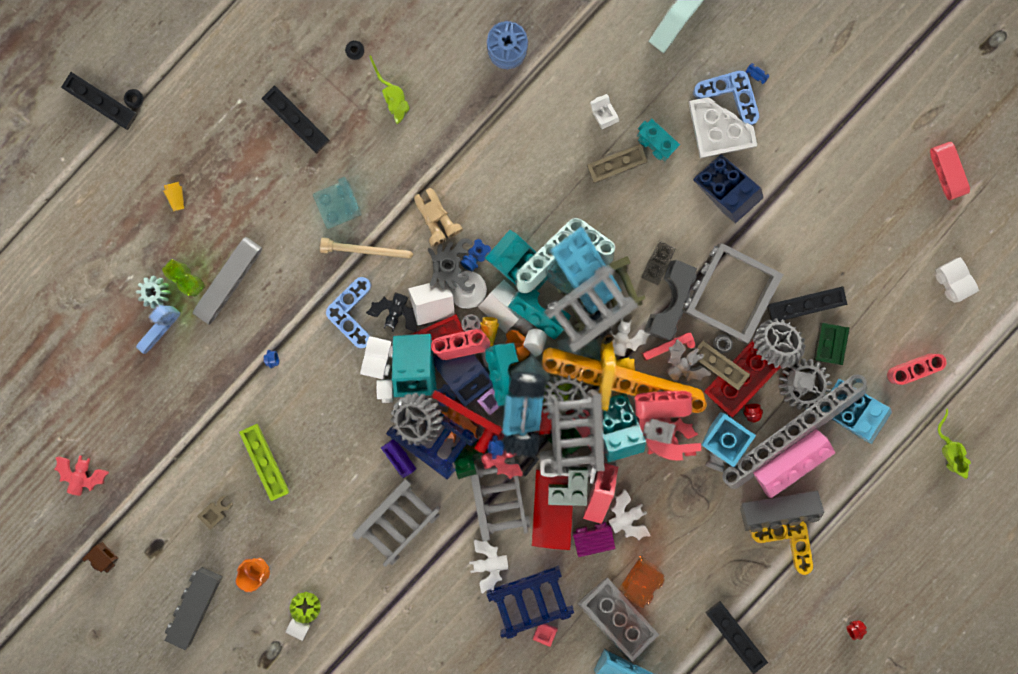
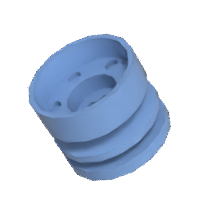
[487,21,528,70]

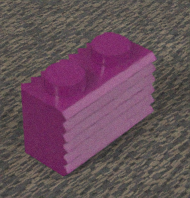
[572,522,616,557]

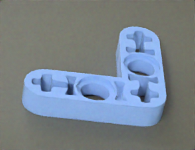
[693,71,759,126]
[326,277,371,348]
[136,305,181,354]

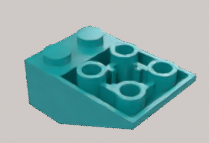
[485,230,556,291]
[392,334,437,397]
[602,393,646,463]

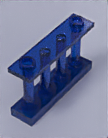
[386,398,478,480]
[486,566,574,639]

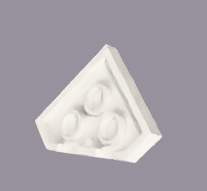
[688,97,757,158]

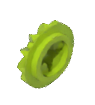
[289,592,321,623]

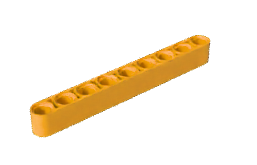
[542,348,707,413]

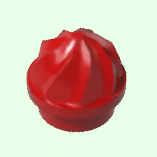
[743,403,763,423]
[846,621,867,640]

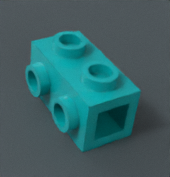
[637,118,680,161]

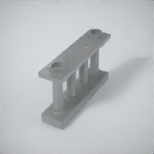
[544,266,638,352]
[547,390,604,476]
[471,457,531,541]
[352,477,440,567]

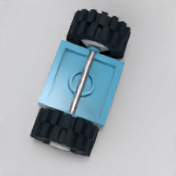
[503,372,546,457]

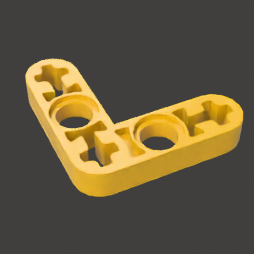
[599,341,616,411]
[750,521,813,575]

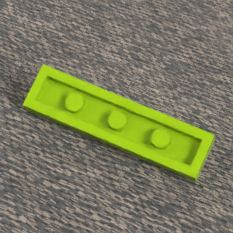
[239,423,290,501]

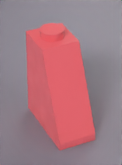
[583,463,618,524]

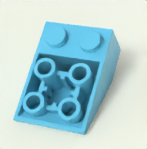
[821,379,892,444]

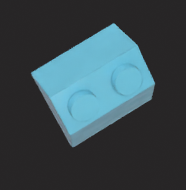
[701,411,756,467]

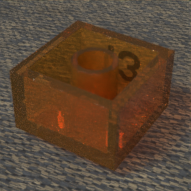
[620,556,665,608]

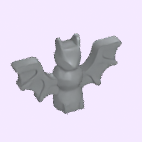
[666,339,711,382]

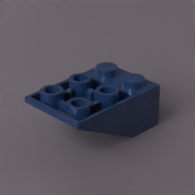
[693,154,764,224]
[434,342,493,406]

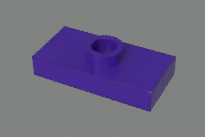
[381,438,417,478]

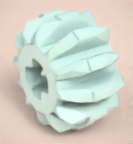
[136,276,171,309]

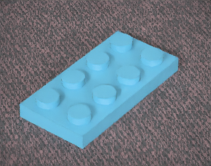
[550,227,621,314]

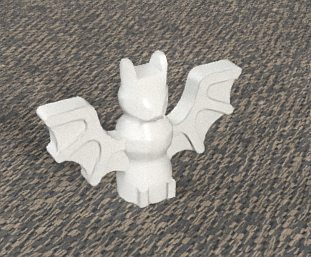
[610,318,650,357]
[608,489,650,540]
[469,539,508,593]

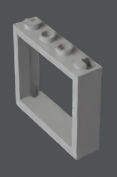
[684,243,784,343]

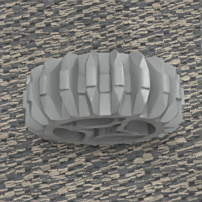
[753,318,806,369]
[778,358,832,410]
[542,374,589,421]
[390,393,443,446]

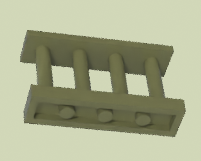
[556,256,646,331]

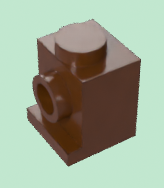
[82,542,118,573]

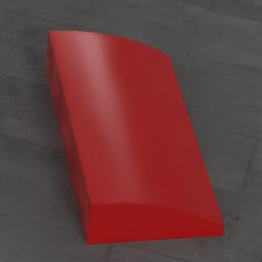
[704,340,781,419]
[532,469,573,550]

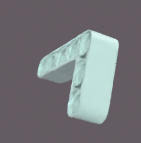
[648,0,704,53]
[517,218,615,293]

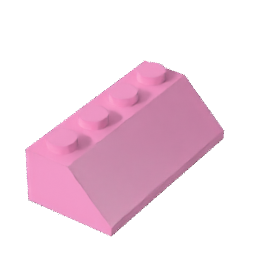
[753,429,835,499]

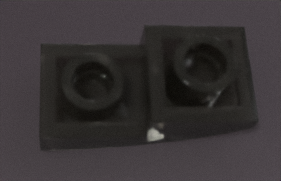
[641,241,676,286]

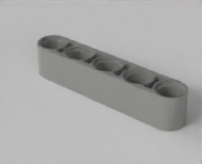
[193,237,263,325]

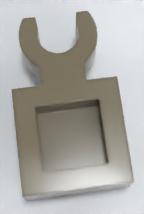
[197,495,233,530]

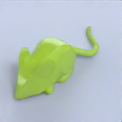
[369,55,410,124]
[937,409,971,479]

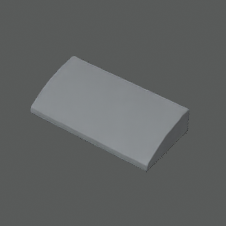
[577,578,659,662]

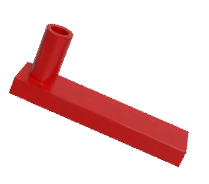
[431,390,503,454]

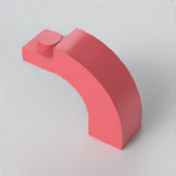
[637,418,701,461]

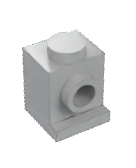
[787,370,815,393]
[643,419,675,444]

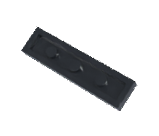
[61,72,138,130]
[261,85,330,154]
[767,286,848,321]
[705,601,768,674]

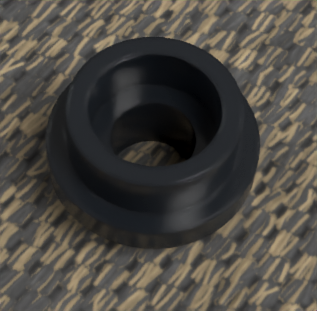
[345,40,365,60]
[124,89,144,109]

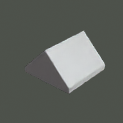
[478,280,521,333]
[408,281,455,326]

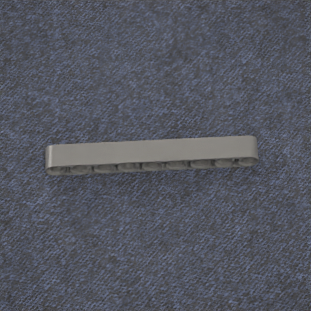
[722,374,868,489]

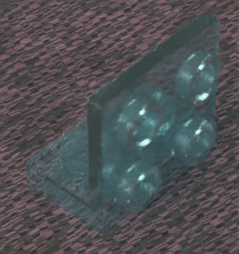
[313,177,363,229]

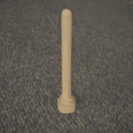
[320,238,413,258]

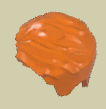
[505,330,531,366]
[235,558,270,592]

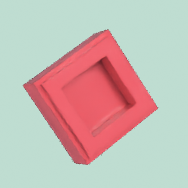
[533,621,558,647]

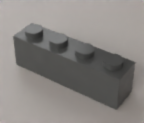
[740,491,824,532]
[164,567,223,650]

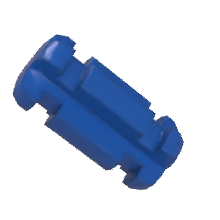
[746,63,769,84]

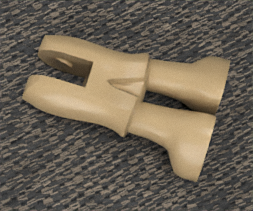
[414,188,463,247]

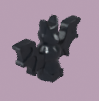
[366,292,417,332]

